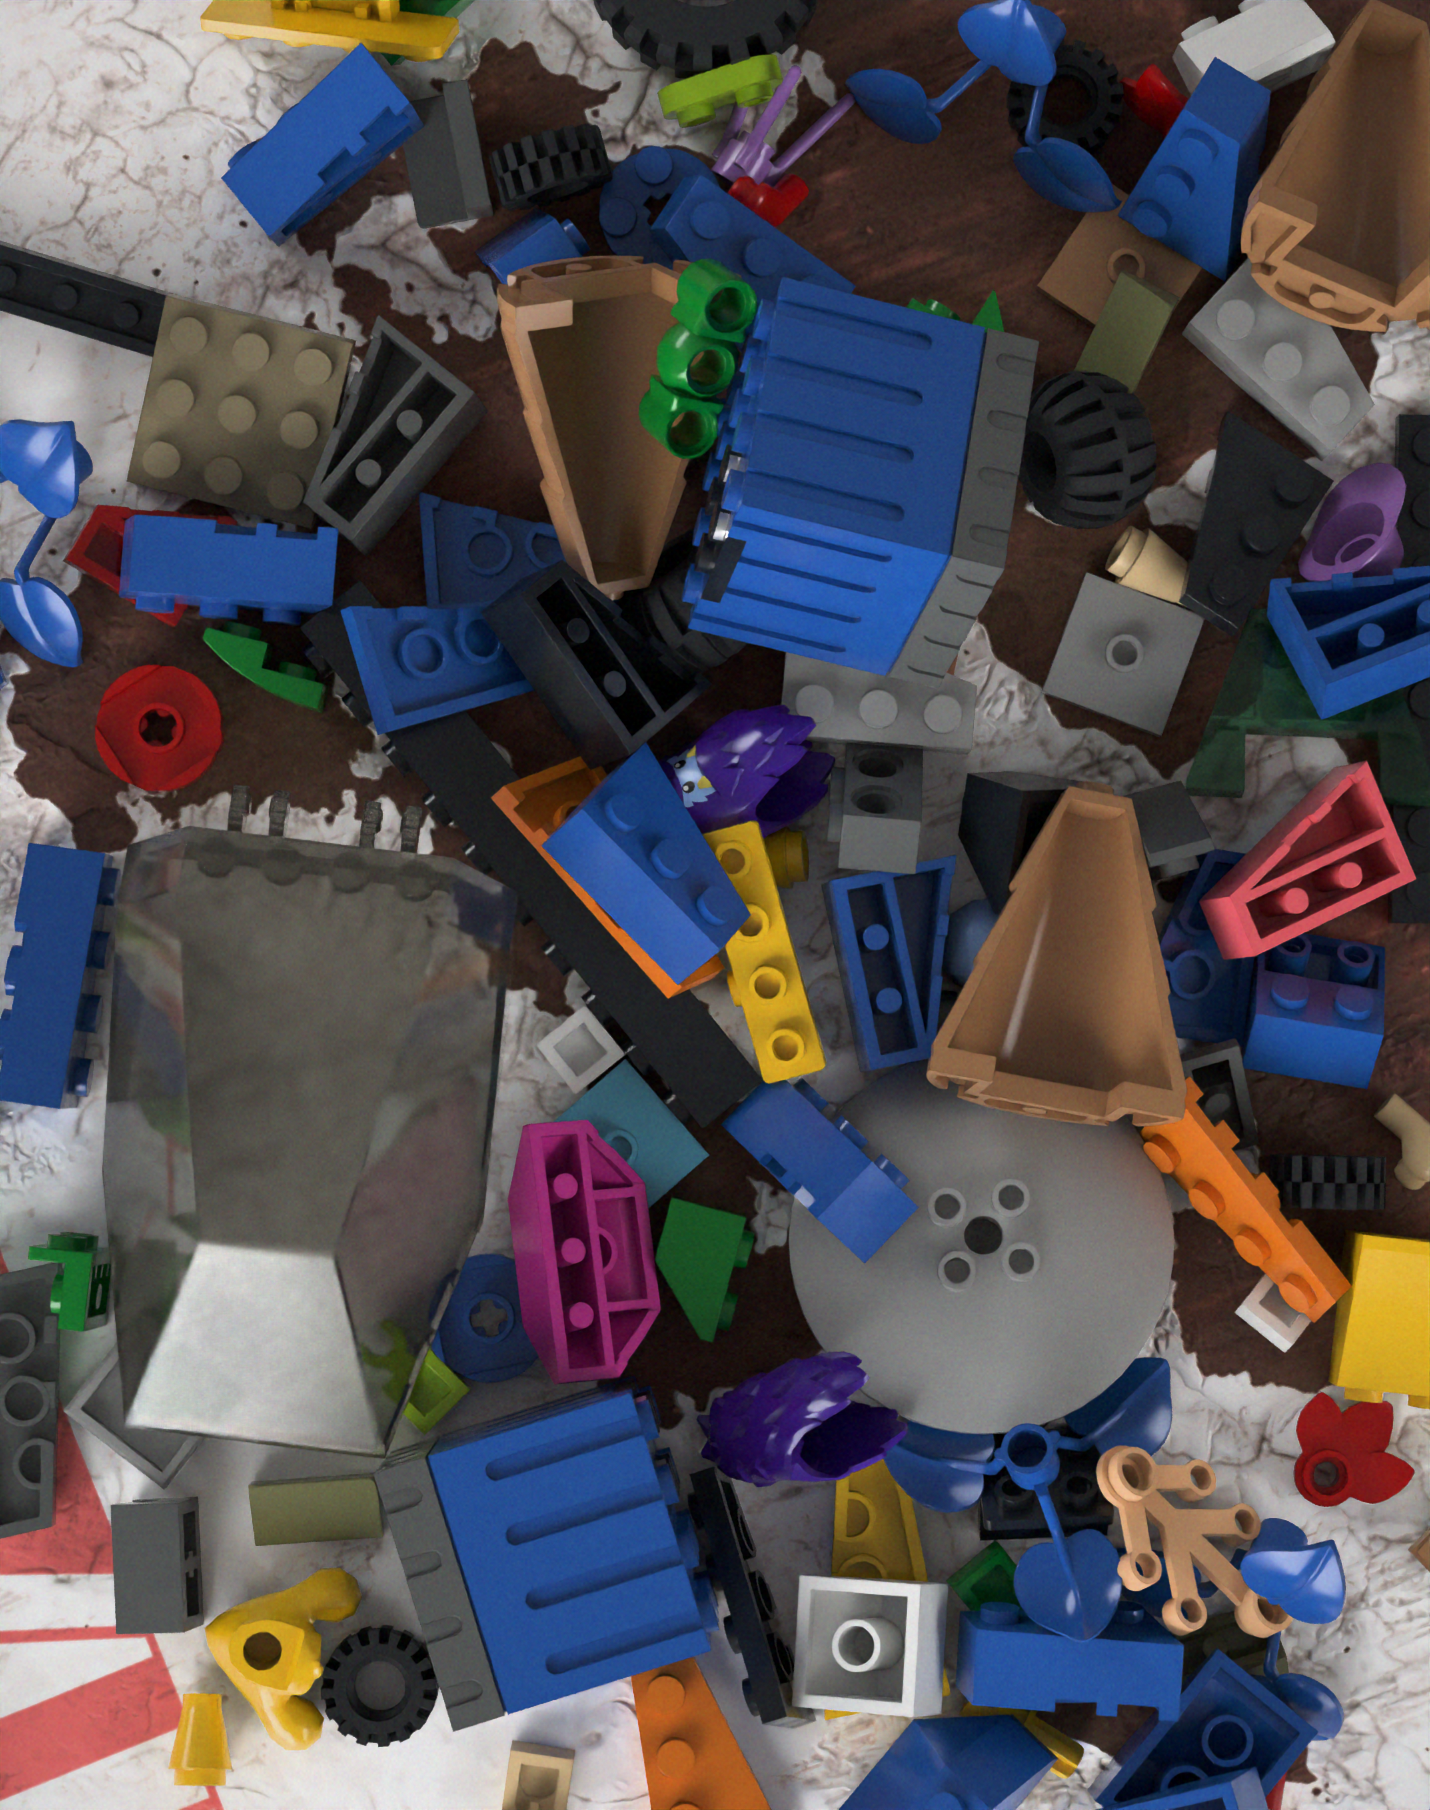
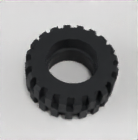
[594,0,818,79]

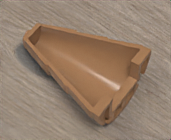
[1241,0,1430,332]
[497,256,741,600]
[926,781,1187,1127]

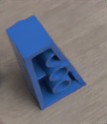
[0,843,121,1109]

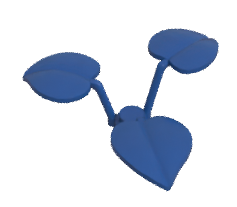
[845,0,1122,213]
[0,419,93,667]
[883,1357,1173,1643]
[1114,1518,1346,1741]

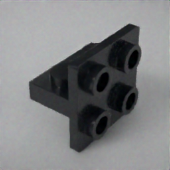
[978,1427,1114,1541]

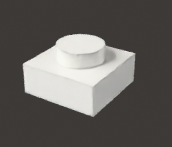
[536,1005,626,1095]
[1234,1274,1311,1353]

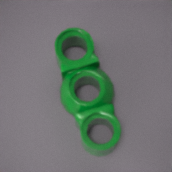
[638,258,757,459]

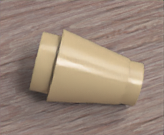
[1105,525,1188,608]

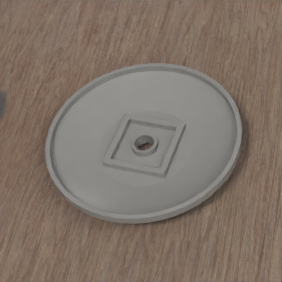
[789,1058,1174,1435]

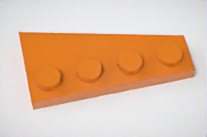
[491,756,725,999]
[1139,1076,1352,1323]

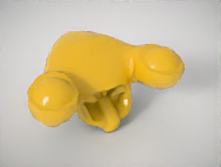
[204,1568,362,1750]

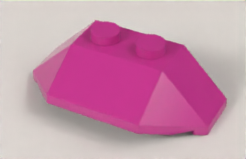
[508,1120,661,1385]

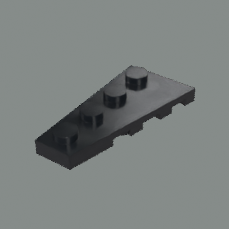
[687,1466,817,1729]

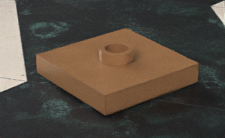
[1036,184,1202,328]

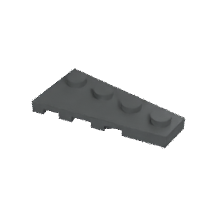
[0,1262,62,1539]

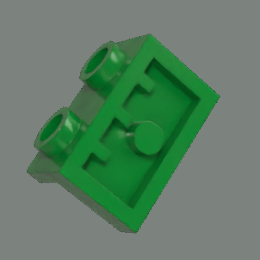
[28,1232,115,1332]

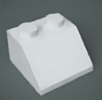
[1172,0,1336,94]
[792,1575,948,1717]

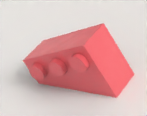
[1199,761,1416,960]

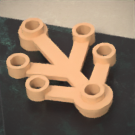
[1096,1445,1293,1638]

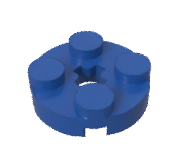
[599,146,720,270]
[425,1253,539,1383]

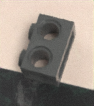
[827,743,923,874]

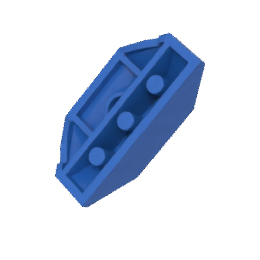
[839,1714,1058,1810]

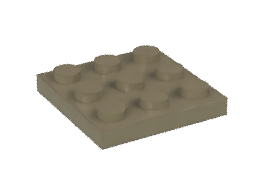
[126,293,356,528]

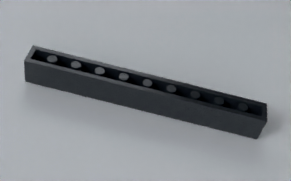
[301,580,763,1129]

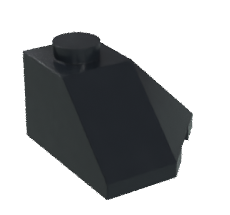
[958,771,1083,915]

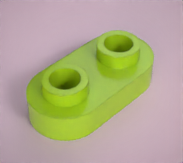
[657,54,783,128]

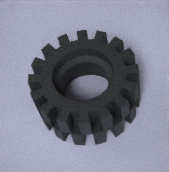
[1006,39,1124,152]
[489,124,613,211]
[1269,1154,1386,1210]
[320,1625,439,1747]

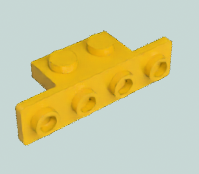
[200,0,459,62]
[702,820,827,1084]

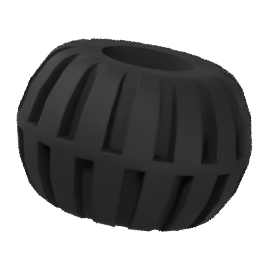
[1018,371,1157,529]
[620,528,747,674]

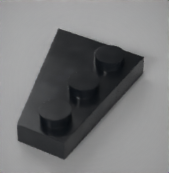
[1179,411,1334,637]

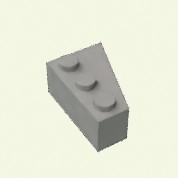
[1182,258,1375,461]
[781,652,977,755]

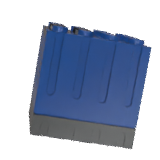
[682,277,1039,689]
[373,1375,720,1732]

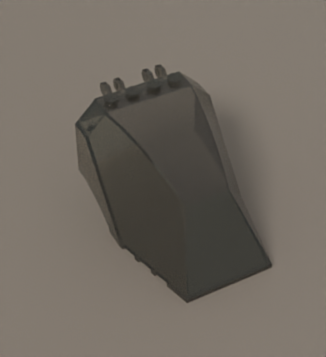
[102,785,518,1459]

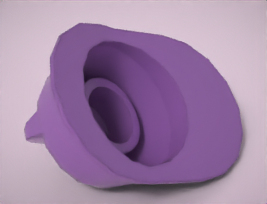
[1298,463,1406,582]

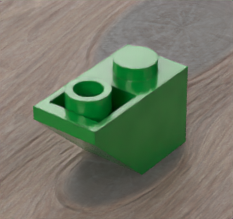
[655,1196,755,1343]

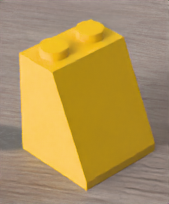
[1328,1230,1430,1409]

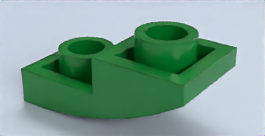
[203,621,329,713]

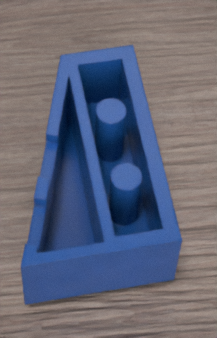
[1117,57,1271,282]
[119,515,338,626]
[1267,566,1430,720]
[821,855,957,1072]

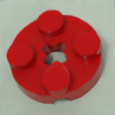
[95,665,225,792]

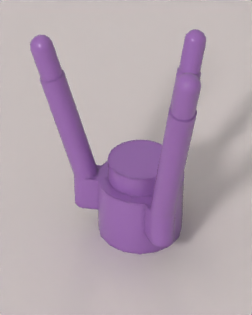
[711,65,855,187]

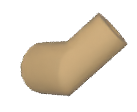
[1374,1093,1430,1190]

